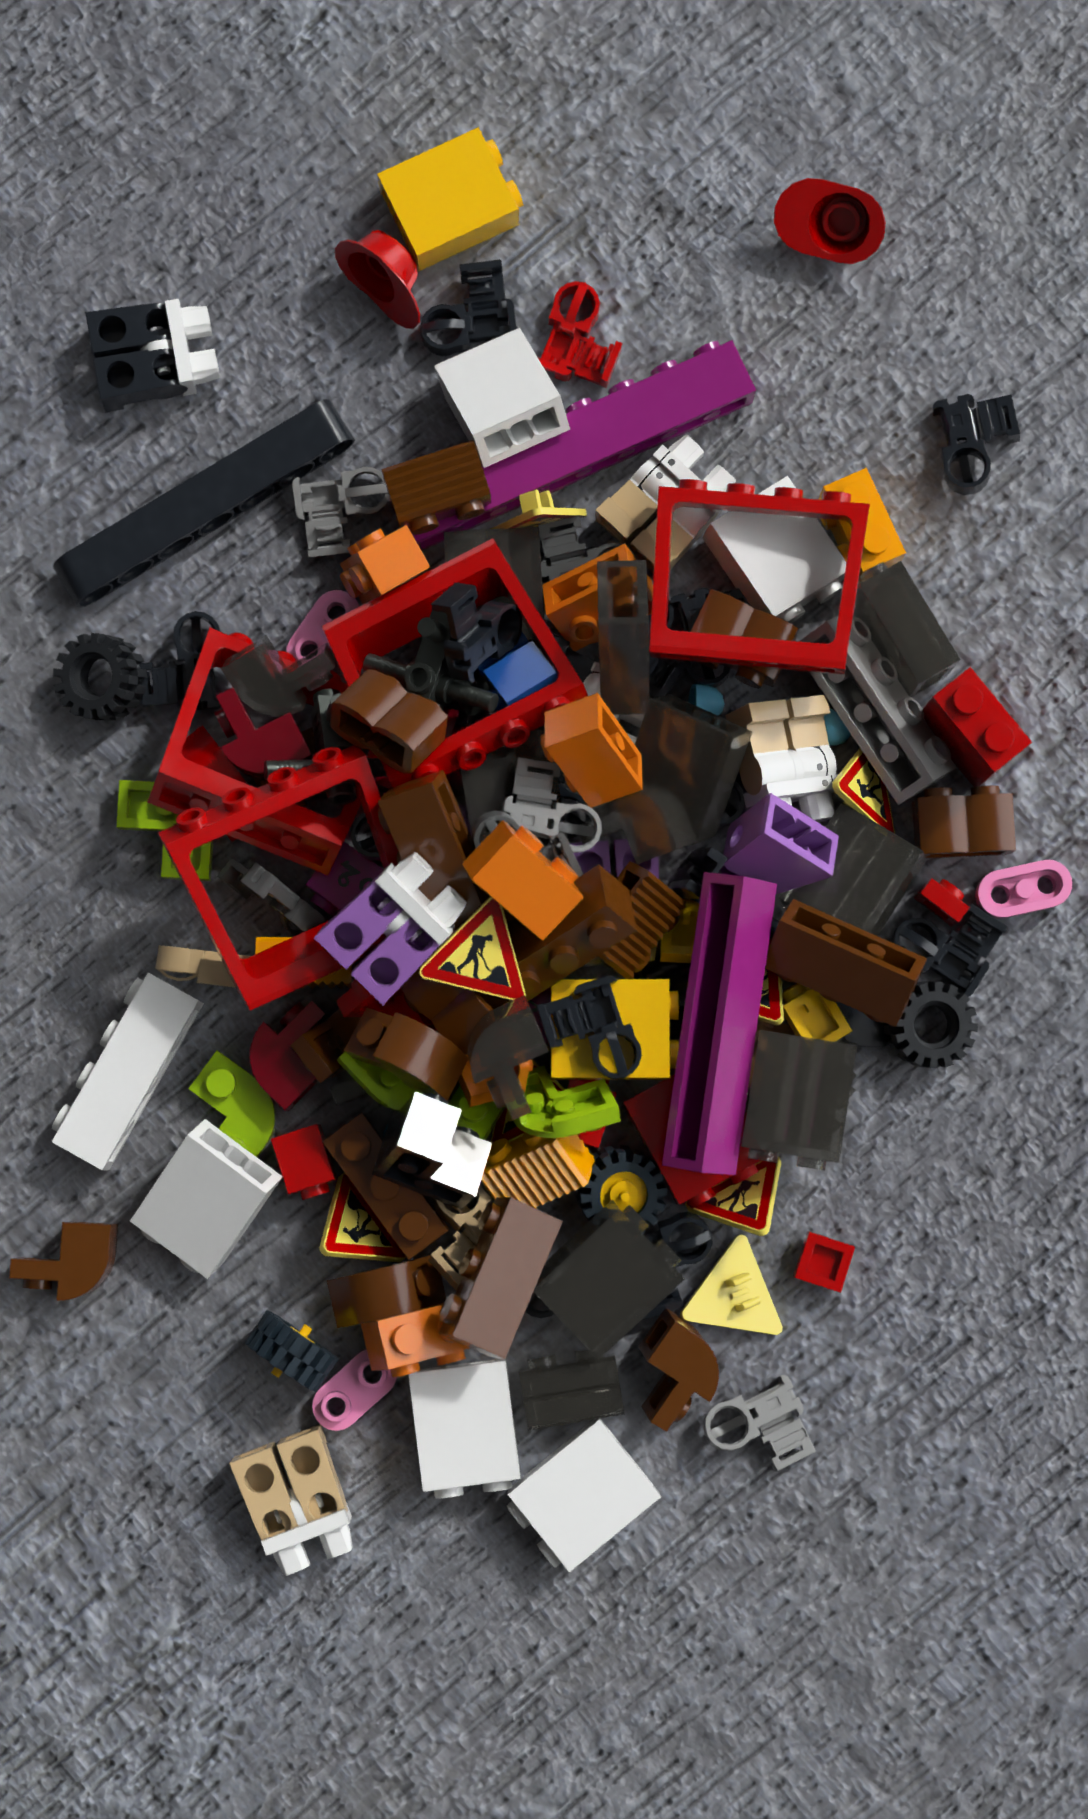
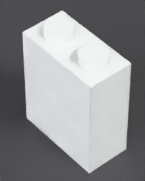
[434,328,570,468]
[702,476,846,624]
[130,1119,283,1279]
[408,1358,521,1498]
[507,1416,661,1572]

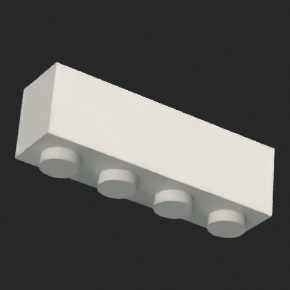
[52,973,204,1170]

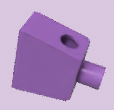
[721,793,839,894]

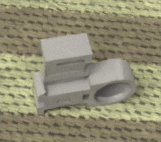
[292,467,389,557]
[500,757,602,853]
[703,1375,816,1472]

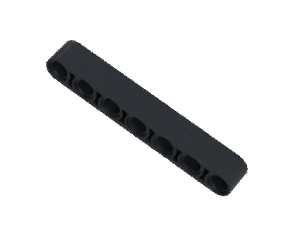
[53,399,355,608]

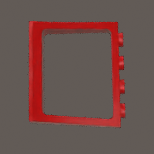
[649,479,870,675]
[321,538,588,787]
[147,627,377,875]
[158,745,398,1011]

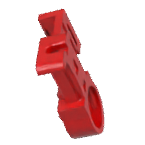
[538,281,623,388]

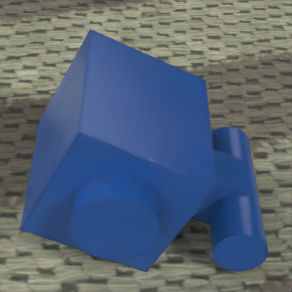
[476,632,558,713]

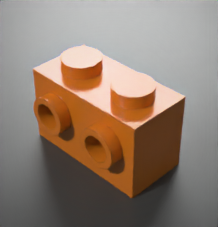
[340,525,430,605]
[542,543,653,651]
[541,693,643,808]
[462,820,584,941]
[361,1302,470,1378]

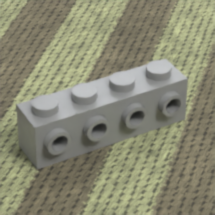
[799,613,957,805]

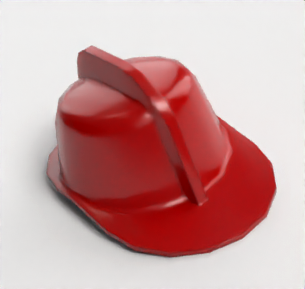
[774,178,886,264]
[335,230,420,329]

